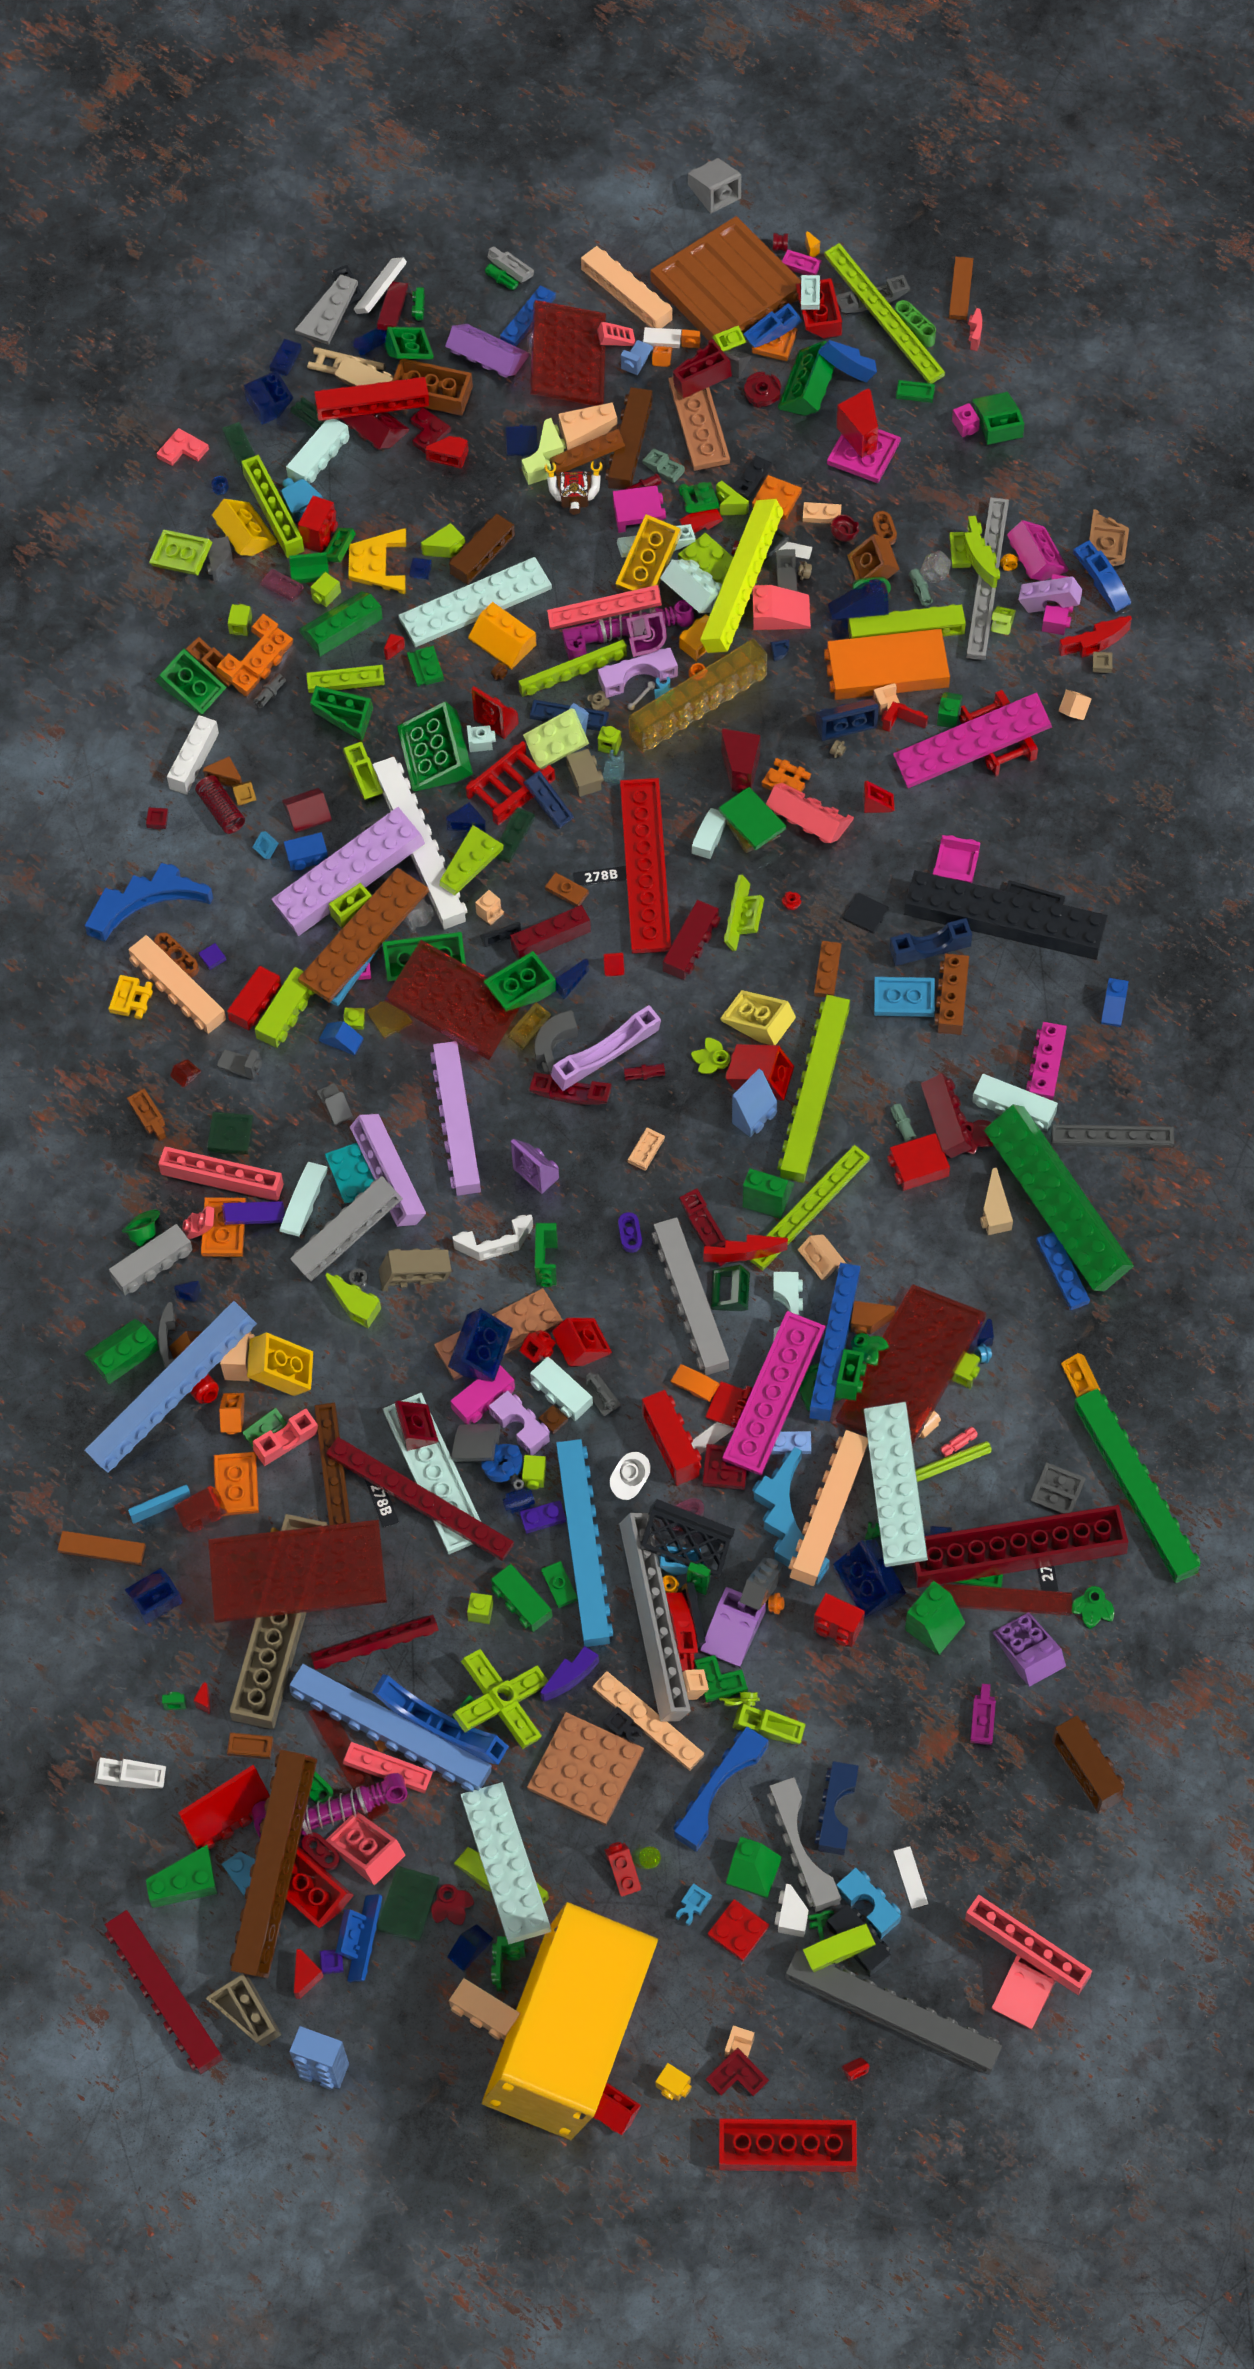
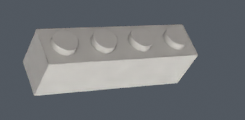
[109,1224,193,1295]

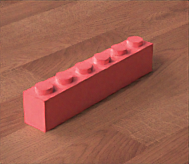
[159,1147,284,1202]
[965,1895,1092,1995]

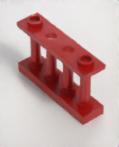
[959,690,1038,776]
[466,741,555,826]

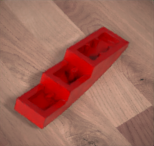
[703,1234,788,1262]

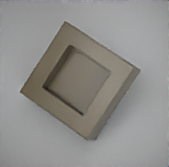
[1093,652,1112,673]

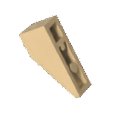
[980,1168,1013,1235]

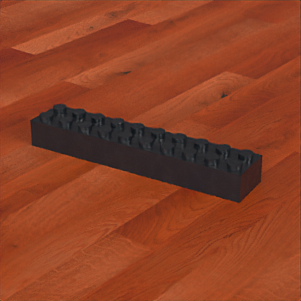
[904,870,1108,960]

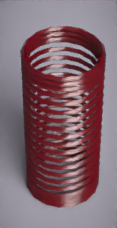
[195,776,245,834]

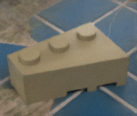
[378,1248,452,1291]
[206,1974,282,2047]

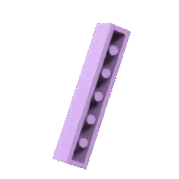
[350,1114,426,1226]

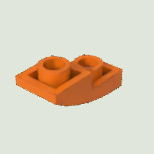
[670,1364,720,1402]

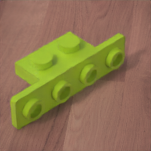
[724,875,764,951]

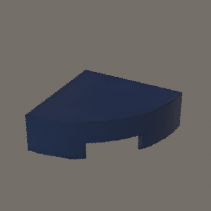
[770,639,789,661]

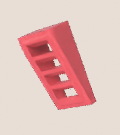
[597,322,636,346]

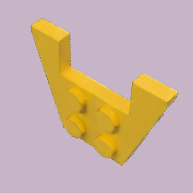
[349,528,406,594]

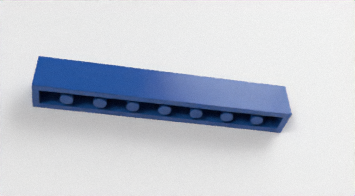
[809,1262,861,1422]

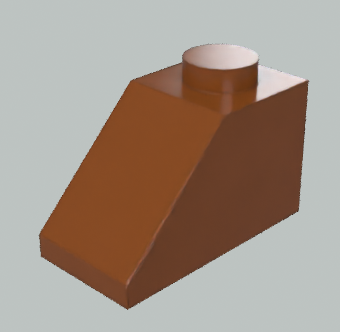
[850,1301,895,1334]

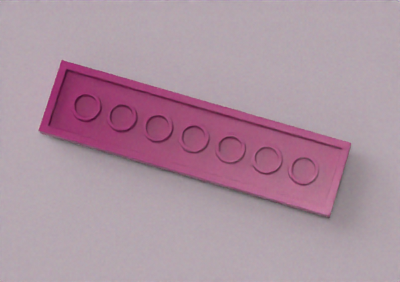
[893,692,1052,788]
[722,1311,826,1476]

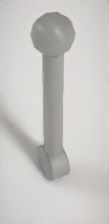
[627,681,655,710]

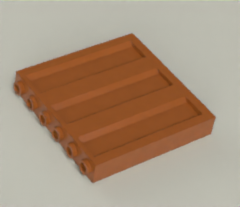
[650,216,801,341]

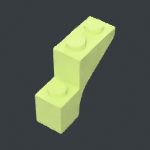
[522,418,566,485]

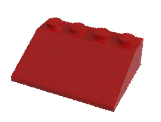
[178,1764,270,1850]

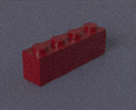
[663,899,721,980]
[510,905,591,960]
[921,1073,973,1158]

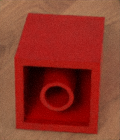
[837,388,878,458]
[726,1044,794,1101]

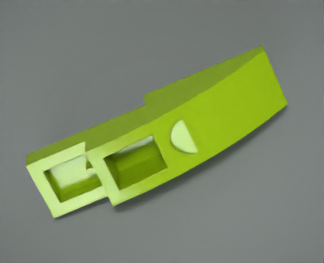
[963,515,1000,588]

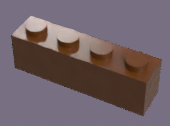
[449,513,515,585]

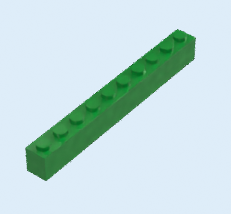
[1074,1388,1201,1584]

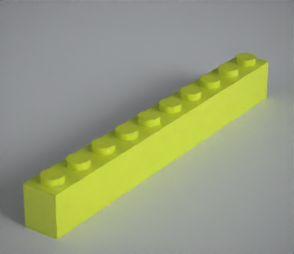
[700,499,783,653]

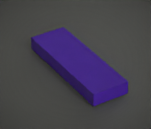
[222,1201,285,1225]

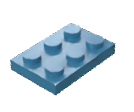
[874,977,935,1017]

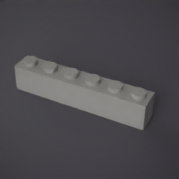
[290,1176,403,1281]

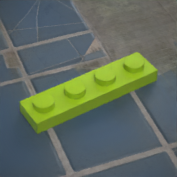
[306,665,385,693]

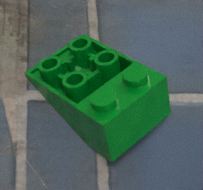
[972,392,1024,445]

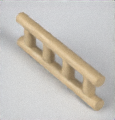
[307,347,385,375]

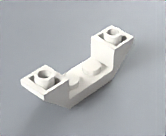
[452,1215,533,1261]

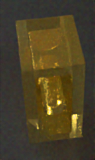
[508,1002,551,1050]

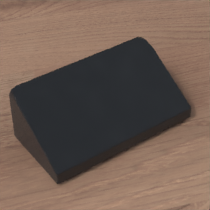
[480,922,521,947]

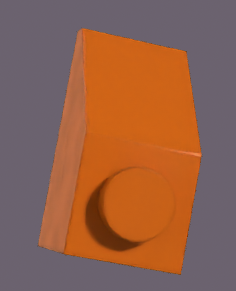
[219,1393,244,1434]

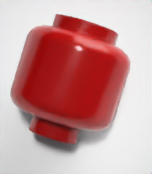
[189,1374,219,1404]

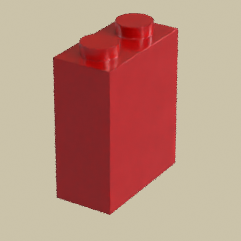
[887,1133,950,1191]

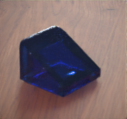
[174,1281,201,1302]
[977,1319,994,1347]

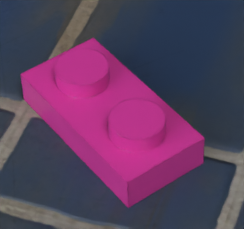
[782,250,822,275]

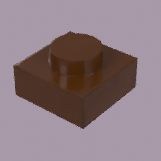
[538,1404,568,1434]

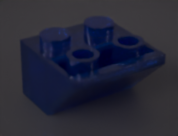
[244,370,293,425]
[124,1568,183,1624]

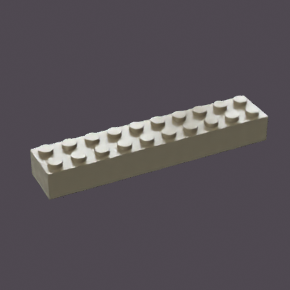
[230,1514,329,1730]

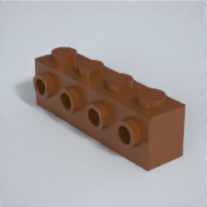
[934,954,969,1035]

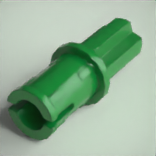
[485,263,518,290]

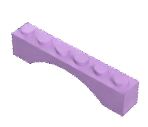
[551,1005,661,1091]

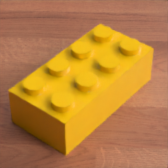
[615,514,682,592]

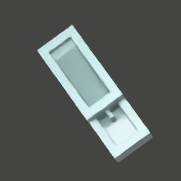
[692,808,727,859]

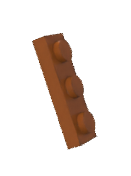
[814,941,842,998]

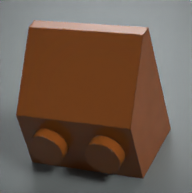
[847,534,899,587]

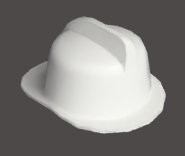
[610,1452,650,1500]

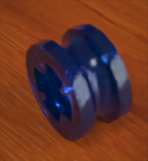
[211,476,229,495]

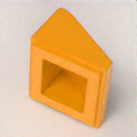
[805,231,820,257]

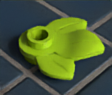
[691,1038,731,1074]
[719,1692,760,1706]

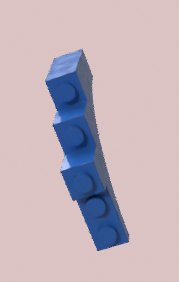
[85,863,213,942]
[372,1674,509,1765]

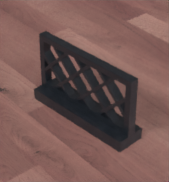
[640,1499,735,1578]

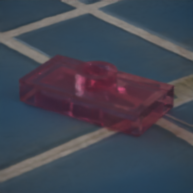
[261,569,304,602]

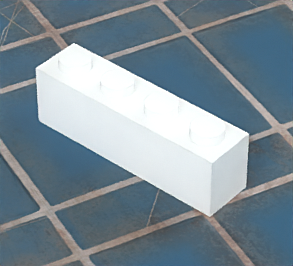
[167,715,219,795]

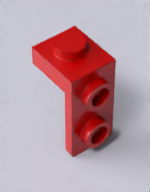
[881,701,928,732]
[604,1842,641,1896]

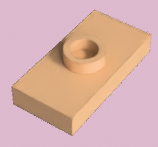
[628,1128,665,1171]

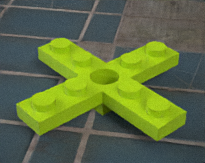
[453,1649,548,1749]

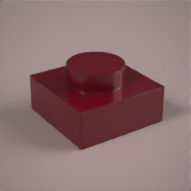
[146,807,169,829]

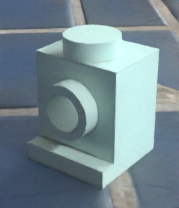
[467,725,496,752]

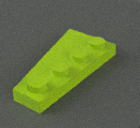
[439,825,504,895]

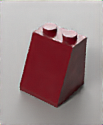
[721,728,761,794]

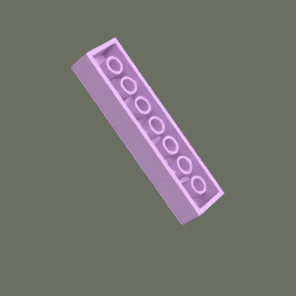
[272,807,425,936]

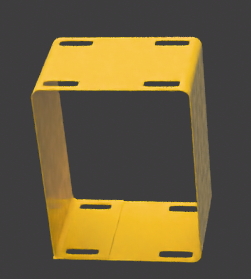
[481,1902,658,2140]

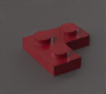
[411,408,451,454]
[703,1444,747,1490]
[706,2047,769,2097]

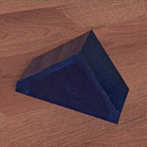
[446,802,486,833]
[447,1924,493,1972]

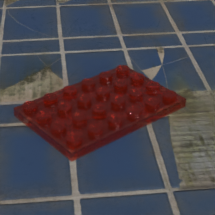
[530,300,606,406]
[384,940,520,1060]

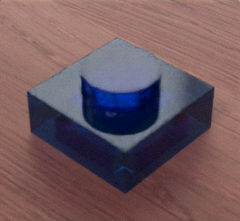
[410,558,432,580]

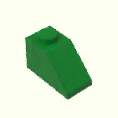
[937,692,963,728]

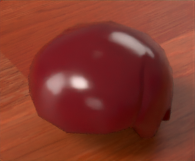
[831,515,860,542]

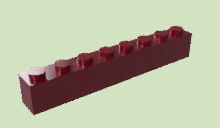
[104,1910,223,2075]

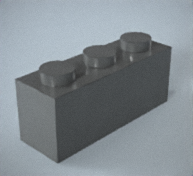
[740,1558,784,1610]

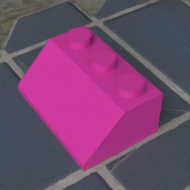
[1007,520,1069,581]

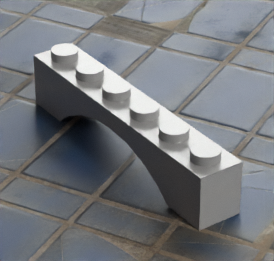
[767,1777,841,1913]

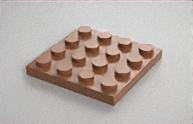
[527,1712,644,1826]

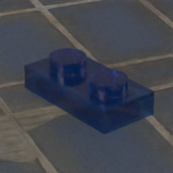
[270,339,302,376]

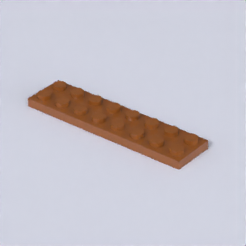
[298,868,429,1003]

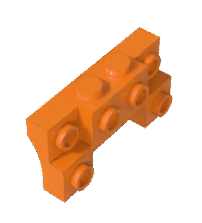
[216,613,293,697]

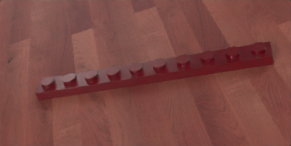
[326,1437,514,1561]

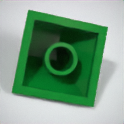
[726,1837,782,1899]

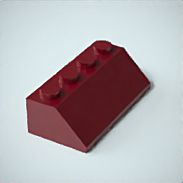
[337,412,410,450]

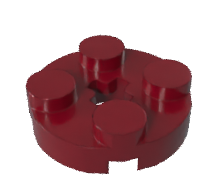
[744,372,781,408]

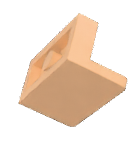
[798,1234,847,1280]

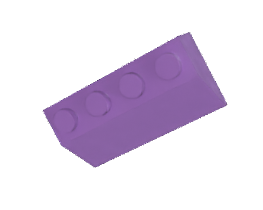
[445,324,530,377]

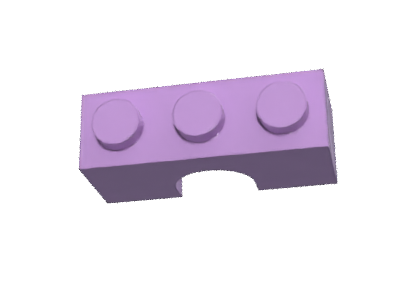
[1018,576,1082,613]
[489,1390,550,1456]

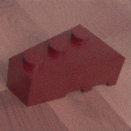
[673,339,732,399]

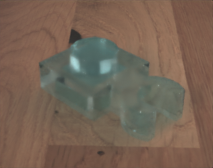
[603,750,625,783]

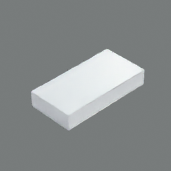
[643,327,681,348]

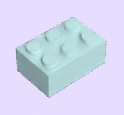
[660,559,722,613]

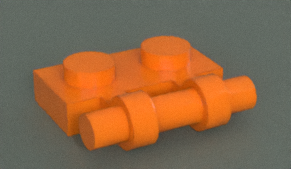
[762,758,811,792]

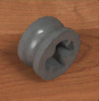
[349,1269,368,1289]

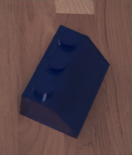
[448,1308,513,1382]
[833,1539,906,1618]

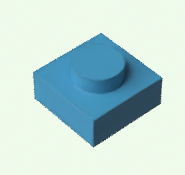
[252,831,279,859]

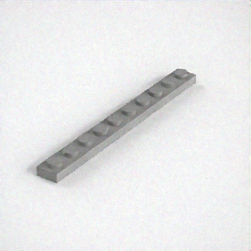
[966,497,1009,660]

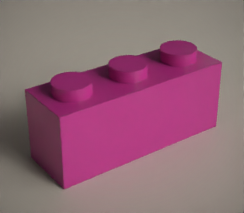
[450,1363,515,1424]

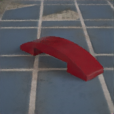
[529,1072,612,1105]
[679,1188,729,1267]

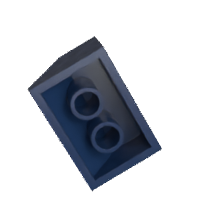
[815,699,879,741]

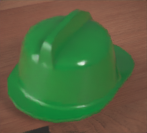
[122,1209,160,1247]

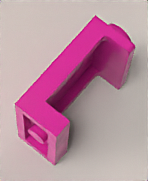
[613,486,666,533]
[933,835,980,883]

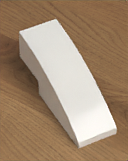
[94,1757,166,1788]

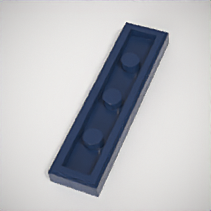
[530,700,609,731]

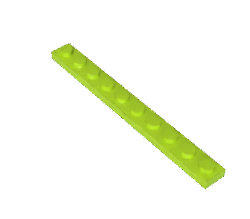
[824,243,945,384]

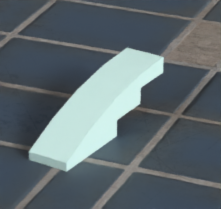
[280,1162,327,1237]

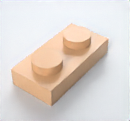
[803,502,841,524]

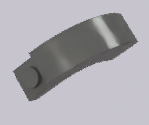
[535,1010,578,1075]

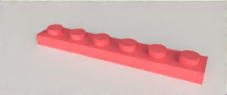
[547,585,662,630]

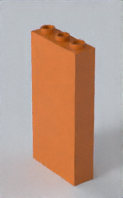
[824,629,950,700]

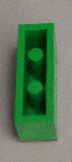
[491,1564,552,1632]

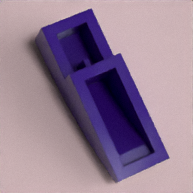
[540,1646,599,1702]

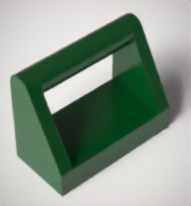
[711,1265,750,1311]

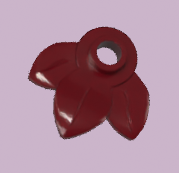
[965,1119,994,1155]
[431,1884,474,1926]

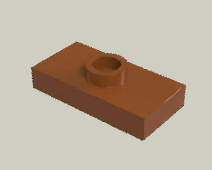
[545,872,589,907]

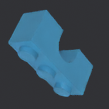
[836,1868,901,1939]

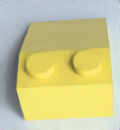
[720,990,796,1045]

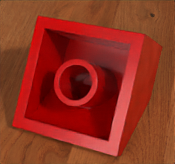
[552,1318,612,1366]

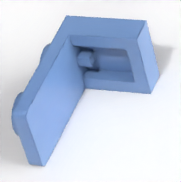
[621,340,653,375]

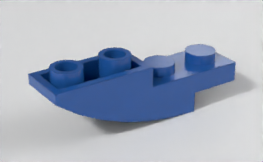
[1073,540,1131,613]

